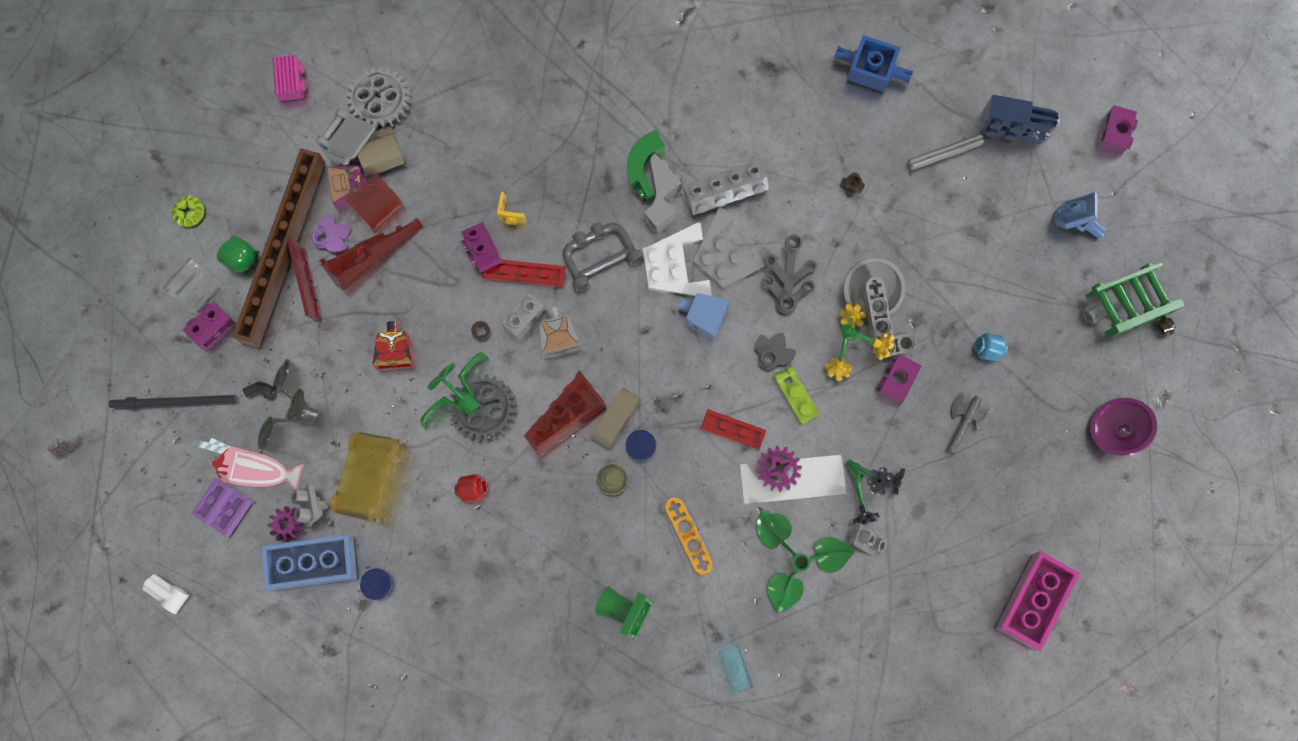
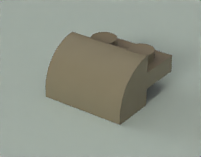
[357,126,405,176]

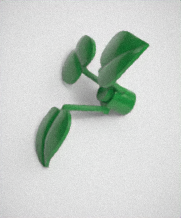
[420,352,489,429]
[756,512,854,612]

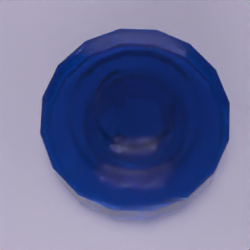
[625,430,656,461]
[360,568,393,601]

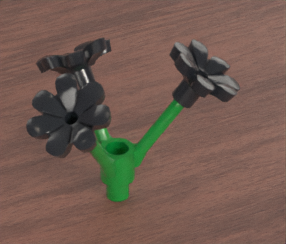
[845,459,906,525]

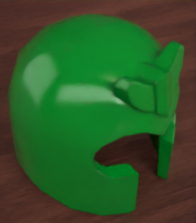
[217,235,260,273]

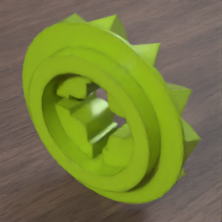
[171,195,204,227]

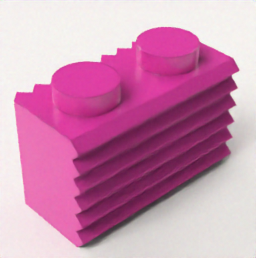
[272,55,306,101]

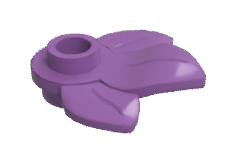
[311,215,351,253]

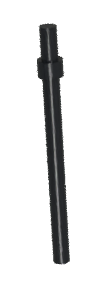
[109,395,237,410]

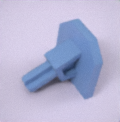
[1055,192,1106,238]

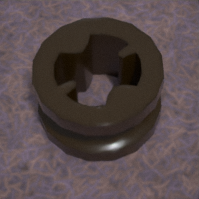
[471,321,490,341]

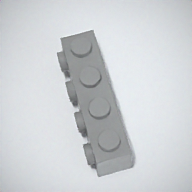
[683,160,768,215]

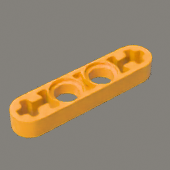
[665,497,712,575]

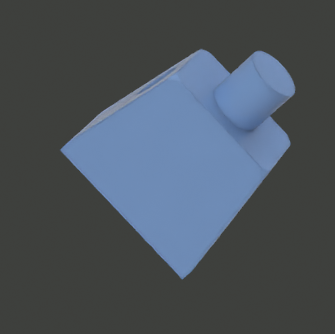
[678,293,729,341]

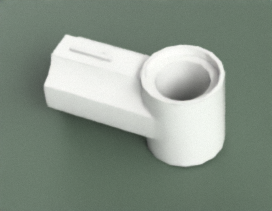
[142,574,189,614]

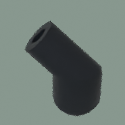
[242,381,274,399]

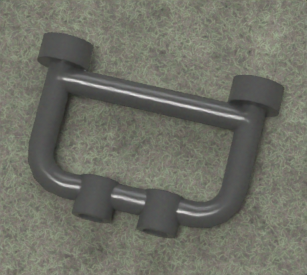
[562,222,644,292]

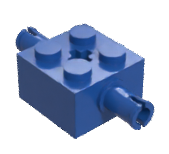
[834,35,913,92]

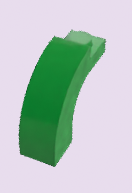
[627,129,665,204]

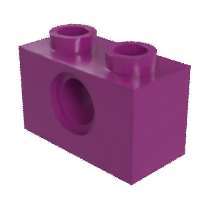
[1098,105,1138,155]
[877,354,922,406]

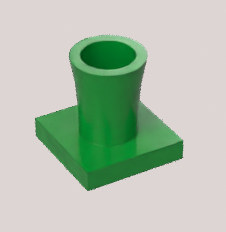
[595,586,654,640]

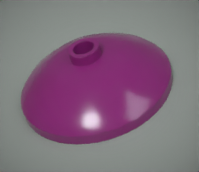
[1090,398,1158,457]

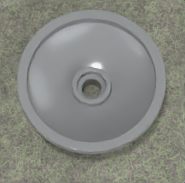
[843,258,906,319]

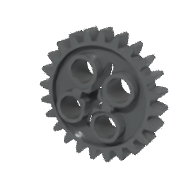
[448,374,517,442]

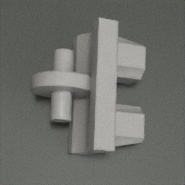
[291,485,328,529]
[848,523,887,556]

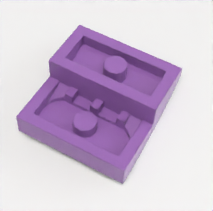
[191,478,253,537]

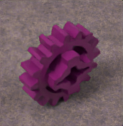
[756,446,802,493]

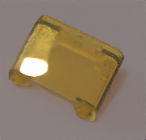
[329,431,407,526]

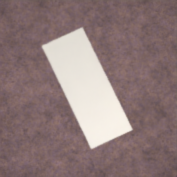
[740,455,847,504]

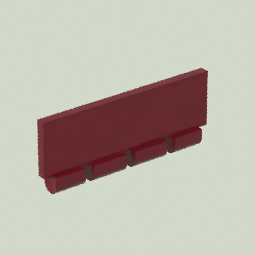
[287,238,321,321]

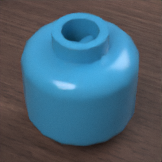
[974,333,1008,361]

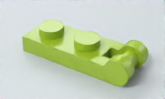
[773,365,820,426]

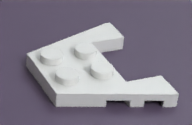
[643,223,712,298]

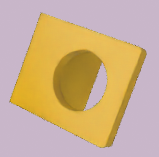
[497,191,526,225]

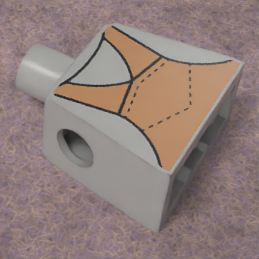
[540,307,582,358]

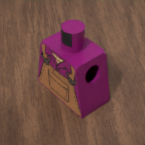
[326,166,377,209]

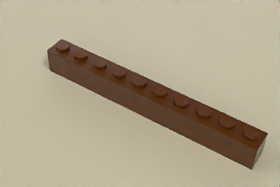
[232,148,325,348]

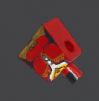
[372,321,416,370]

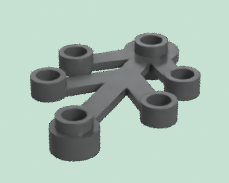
[762,234,817,314]

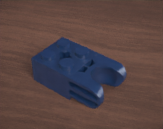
[979,94,1060,144]

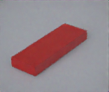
[700,409,766,450]

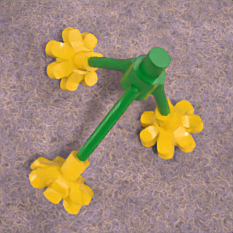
[824,303,894,381]

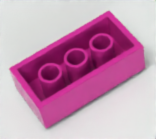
[995,551,1080,651]

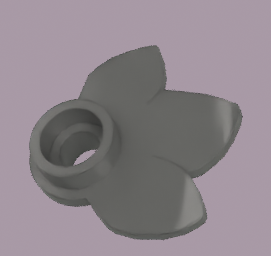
[755,333,796,370]

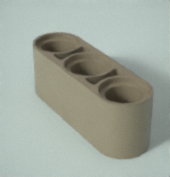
[591,388,641,449]

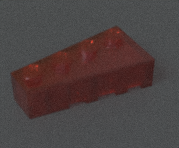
[524,370,607,458]

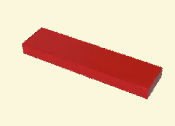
[482,260,566,287]

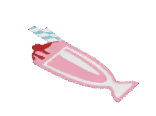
[198,438,304,490]

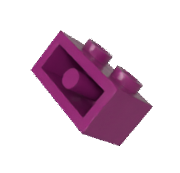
[461,222,502,273]
[183,301,236,351]

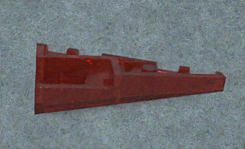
[319,218,422,291]

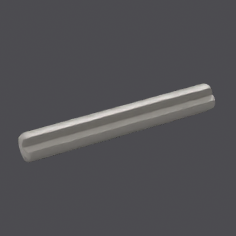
[908,134,984,170]

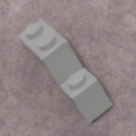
[644,153,682,233]

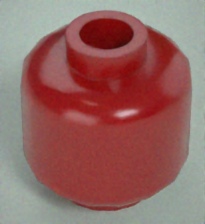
[454,474,488,503]

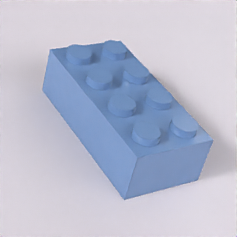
[261,534,357,591]

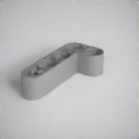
[862,276,916,356]

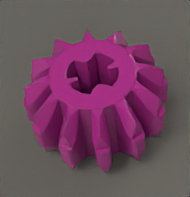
[267,506,304,543]

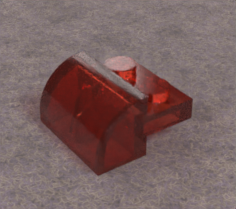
[346,173,403,231]

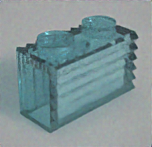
[718,645,753,694]

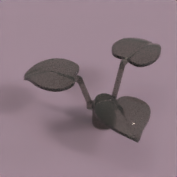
[258,358,319,454]

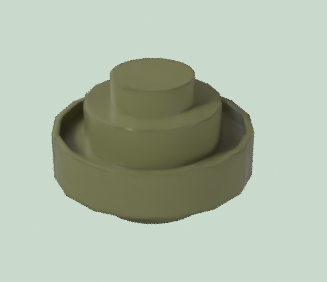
[597,464,628,496]

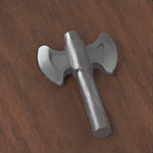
[947,393,993,454]

